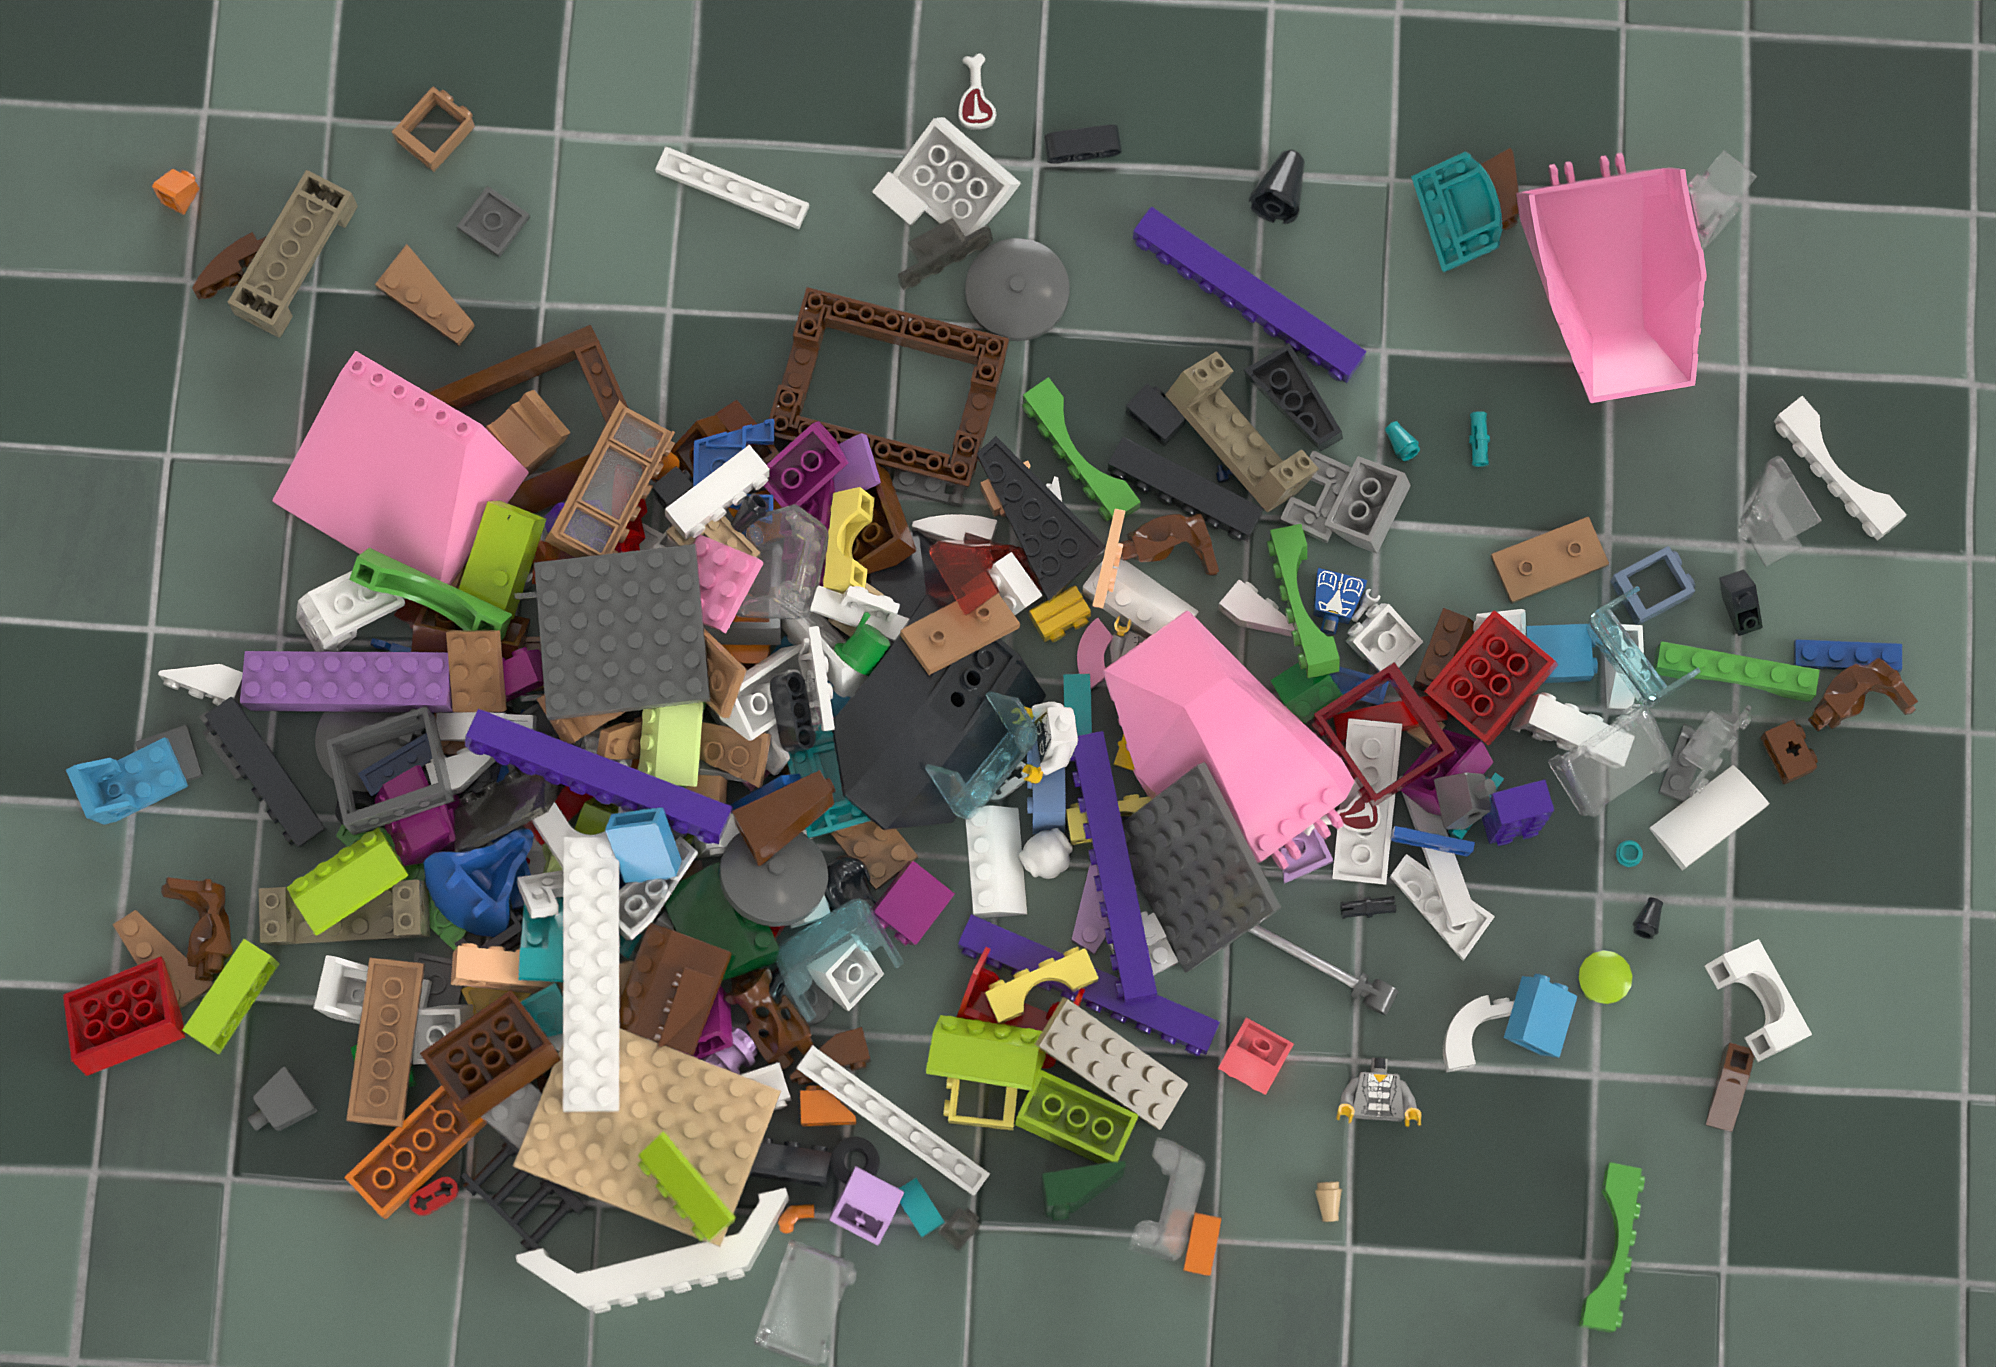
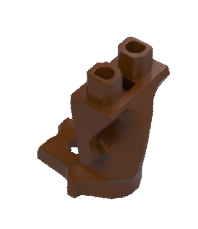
[1119,514,1219,576]
[1808,658,1918,732]
[161,877,233,981]
[724,967,815,1070]

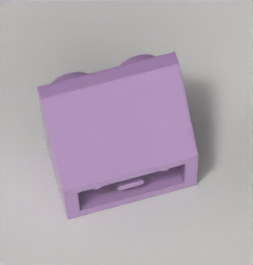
[829,1167,904,1245]

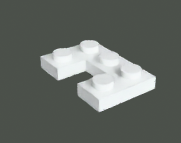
[518,870,564,918]

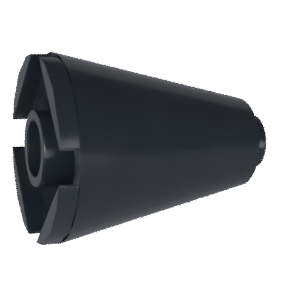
[1249,150,1305,224]

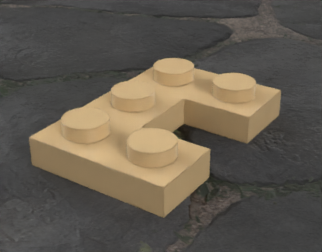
[666,516,760,558]

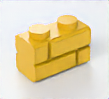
[1029,585,1091,642]

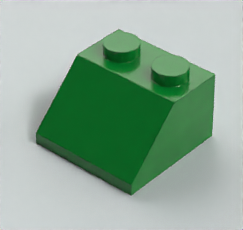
[1270,662,1343,724]

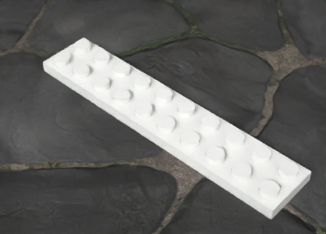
[563,837,619,1112]

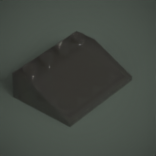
[455,768,565,853]

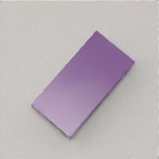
[832,433,881,492]

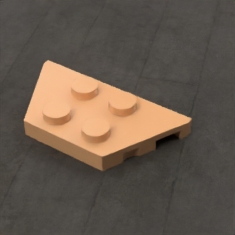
[1093,509,1125,609]

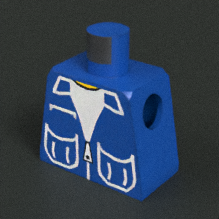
[1313,568,1367,635]

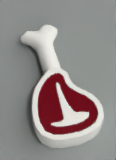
[958,53,996,130]
[1304,795,1381,836]

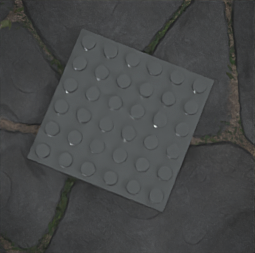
[534,544,711,721]
[1122,762,1281,973]

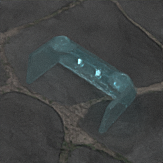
[1586,586,1701,707]
[925,691,1038,819]
[776,898,904,1022]

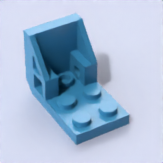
[66,737,188,825]

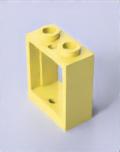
[943,1077,1018,1130]

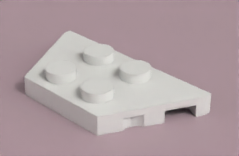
[798,626,835,731]

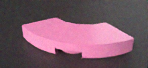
[1077,618,1113,689]

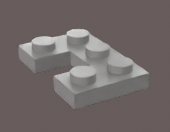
[1279,450,1352,543]

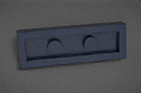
[358,733,432,797]

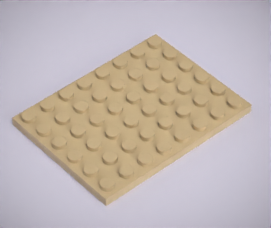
[514,1028,781,1247]

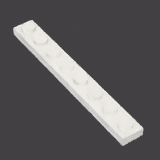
[797,1046,990,1196]

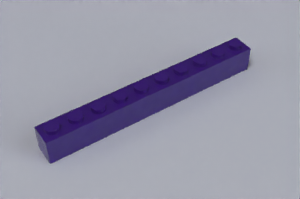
[1133,206,1367,383]
[465,709,732,845]
[1070,731,1157,1003]
[958,915,1220,1056]

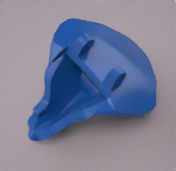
[424,829,534,937]

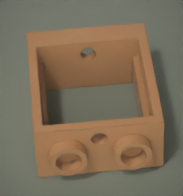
[392,87,475,172]

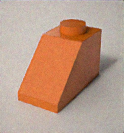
[152,169,200,215]
[800,1085,857,1127]

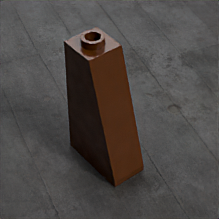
[732,770,836,866]

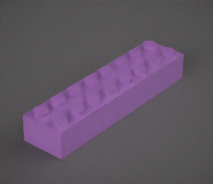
[240,651,453,713]

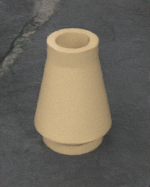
[1315,1182,1342,1222]

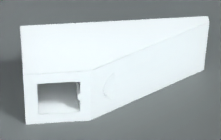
[1218,580,1294,637]
[1603,624,1644,709]
[158,664,243,706]
[426,748,495,794]

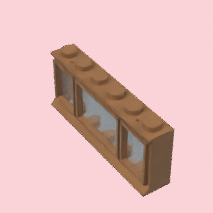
[544,400,675,558]

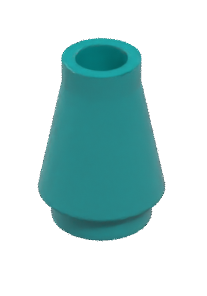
[1385,421,1420,461]

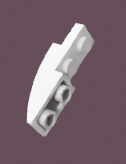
[436,712,537,741]

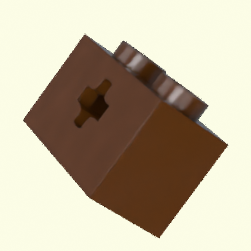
[1760,719,1818,785]

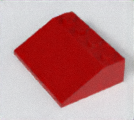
[1424,610,1558,746]
[63,956,185,1076]

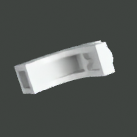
[1443,995,1514,1073]

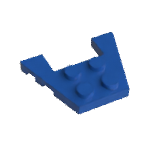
[693,419,774,521]

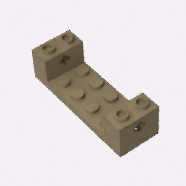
[228,170,358,338]
[1165,351,1319,513]
[259,880,430,946]

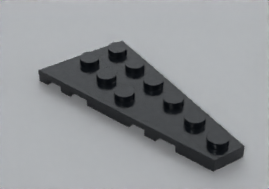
[977,436,1106,603]

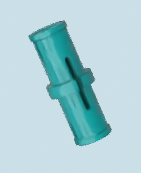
[1469,412,1490,467]

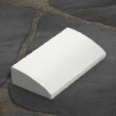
[1649,765,1769,871]

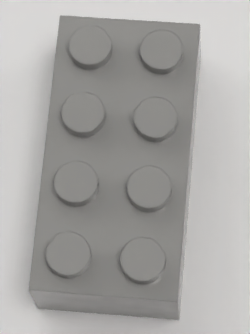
[439,1082,542,1149]

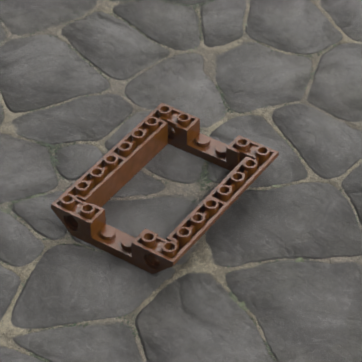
[769,287,1009,487]
[429,325,646,514]

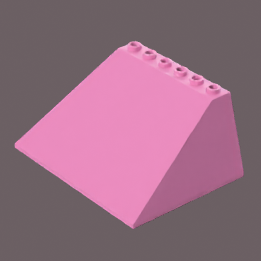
[272,351,529,585]

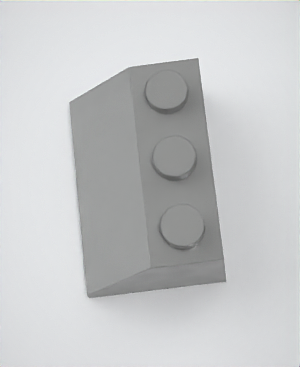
[1324,456,1411,554]

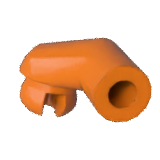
[778,1204,814,1234]

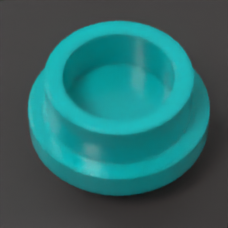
[1616,840,1643,867]

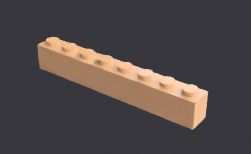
[451,943,634,1000]

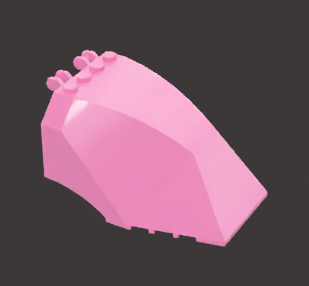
[1516,153,1707,403]
[1102,610,1355,870]

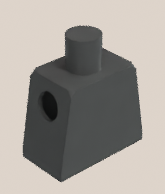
[1434,773,1496,830]
[247,1066,318,1131]

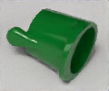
[834,612,890,676]

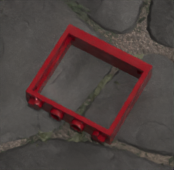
[1312,662,1456,808]

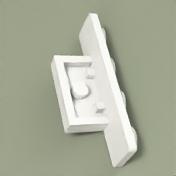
[810,586,909,642]

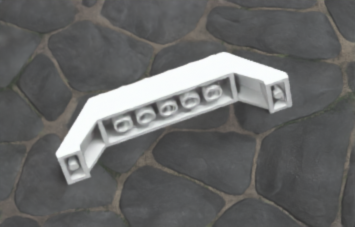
[516,1188,789,1314]

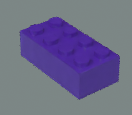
[1482,780,1554,846]

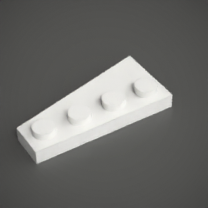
[1390,854,1495,961]

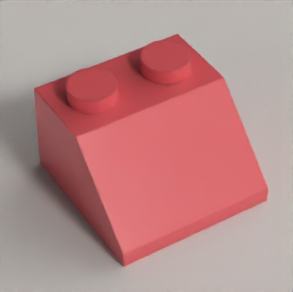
[1218,1017,1294,1095]

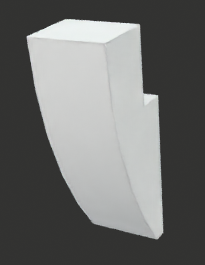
[912,514,997,548]

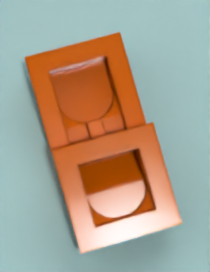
[1184,1213,1222,1276]

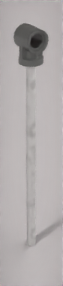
[1248,925,1399,1016]

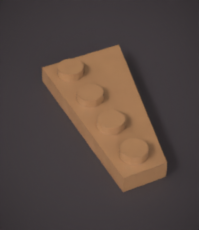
[375,245,475,346]

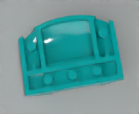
[1411,152,1502,272]
[787,724,871,838]
[518,897,564,982]

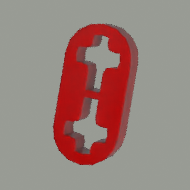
[409,1177,459,1216]

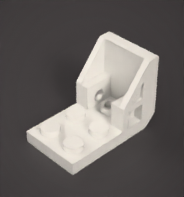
[296,571,405,652]
[314,955,432,1024]

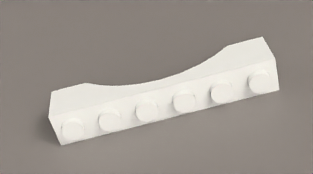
[1774,396,1906,541]

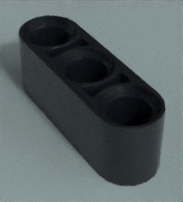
[1044,125,1122,164]
[770,672,816,752]

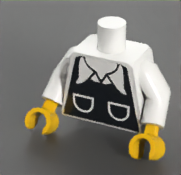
[1014,701,1078,784]

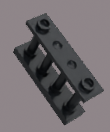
[461,1135,587,1252]

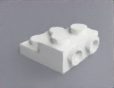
[1346,603,1423,672]
[1108,911,1178,975]

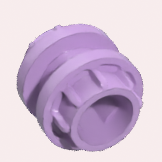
[700,1026,757,1075]

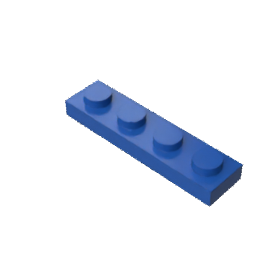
[1794,640,1902,672]

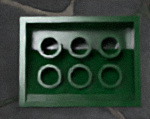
[663,862,780,981]
[1041,1160,1126,1221]

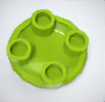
[1578,950,1632,1004]

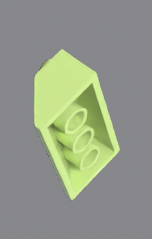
[638,703,703,786]

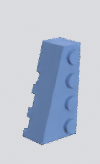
[1027,717,1065,834]

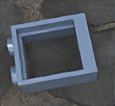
[1610,546,1695,625]

